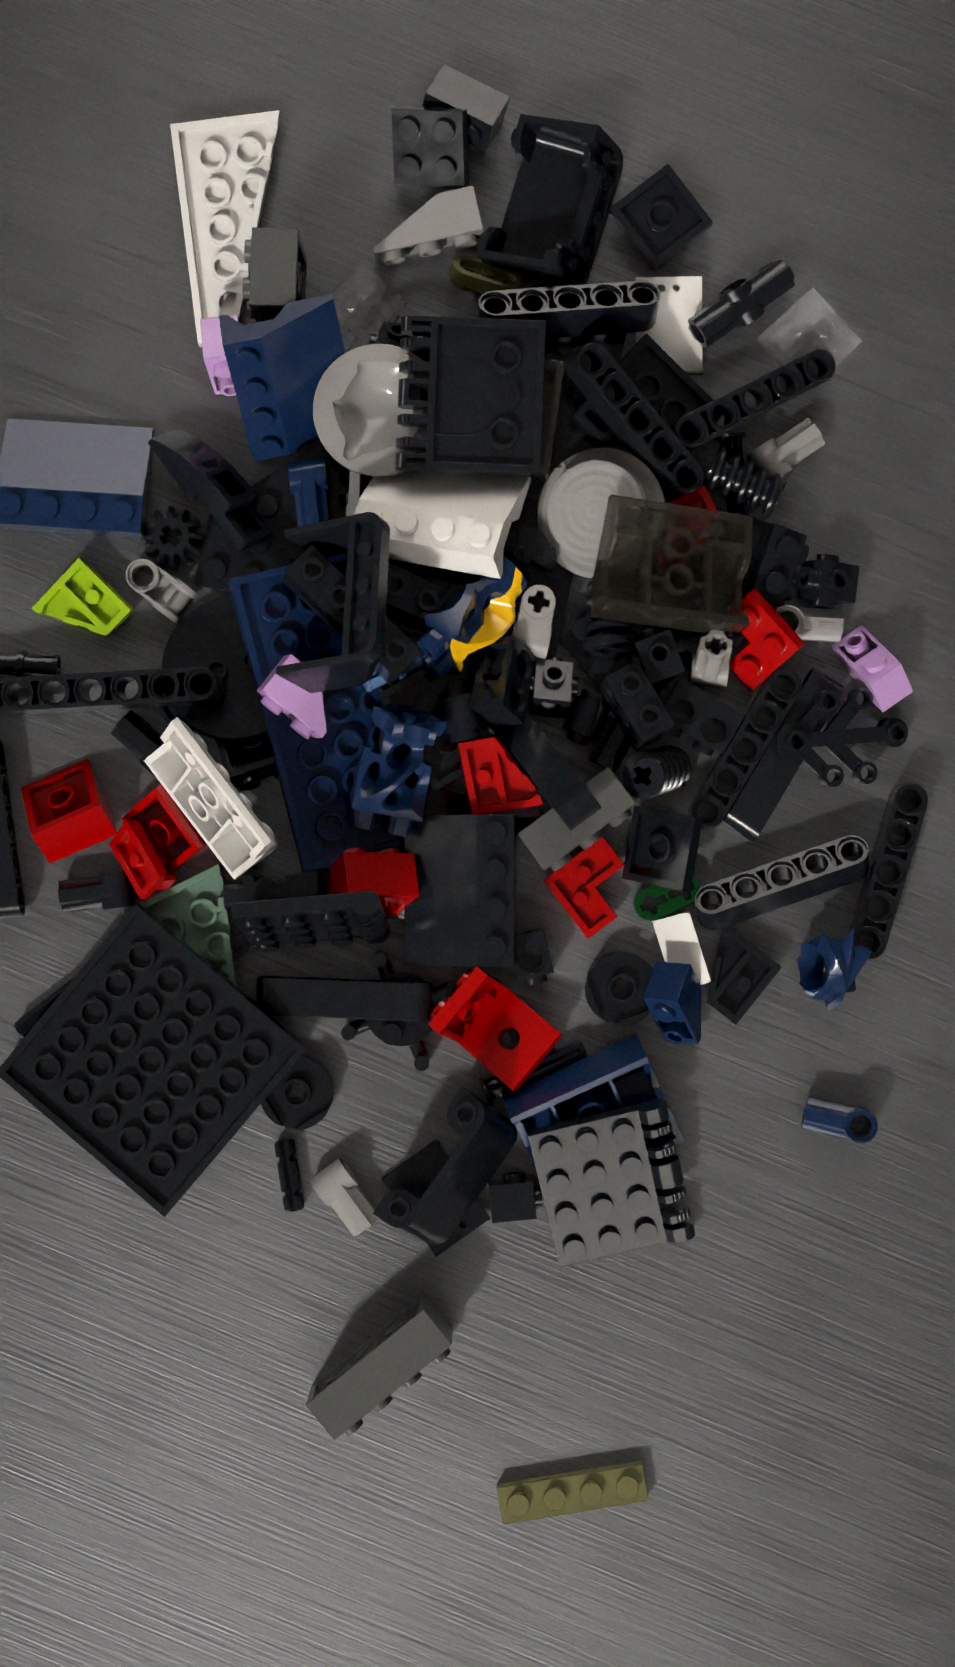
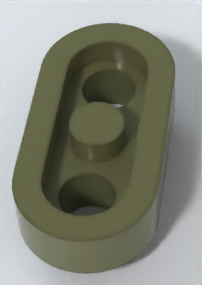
[449,255,523,294]

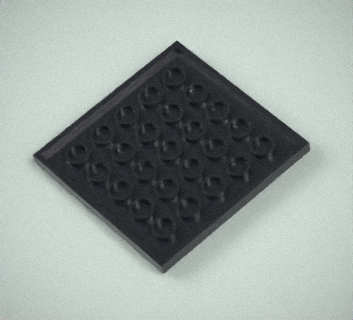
[0,903,309,1217]

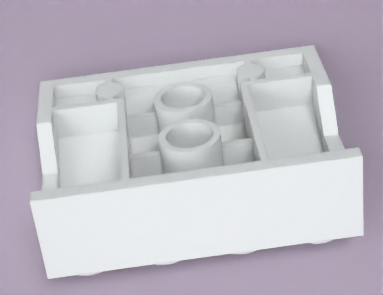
[354,471,531,579]
[144,717,278,880]

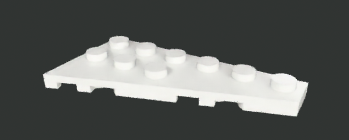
[170,110,281,347]

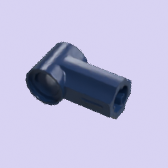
[288,457,330,527]
[801,1096,878,1143]

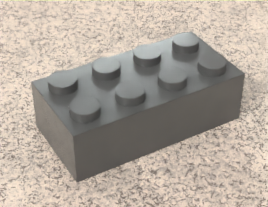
[306,1295,453,1440]

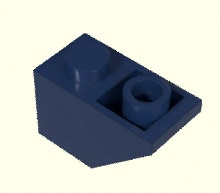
[643,961,701,1044]

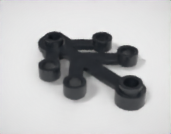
[774,687,908,787]

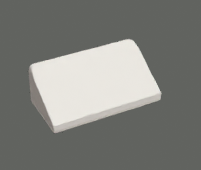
[652,910,711,985]

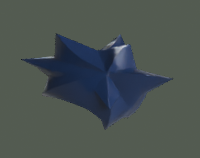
[797,926,872,1010]

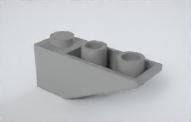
[373,185,483,265]

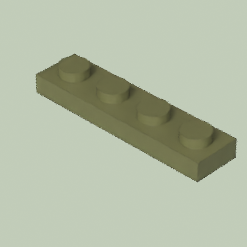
[497,1460,648,1524]

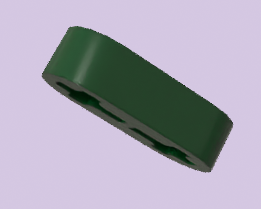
[633,876,701,921]

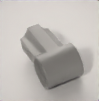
[746,418,826,480]
[775,605,844,642]
[688,630,732,688]
[309,1158,379,1237]

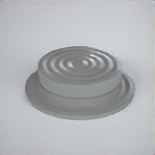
[313,344,429,477]
[537,448,666,579]

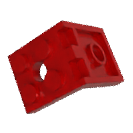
[428,966,563,1092]

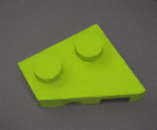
[32,558,135,636]

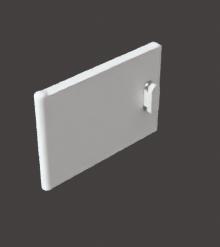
[635,276,704,374]

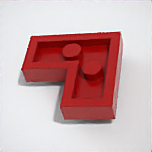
[726,588,805,691]
[543,835,625,939]

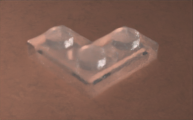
[757,288,862,366]

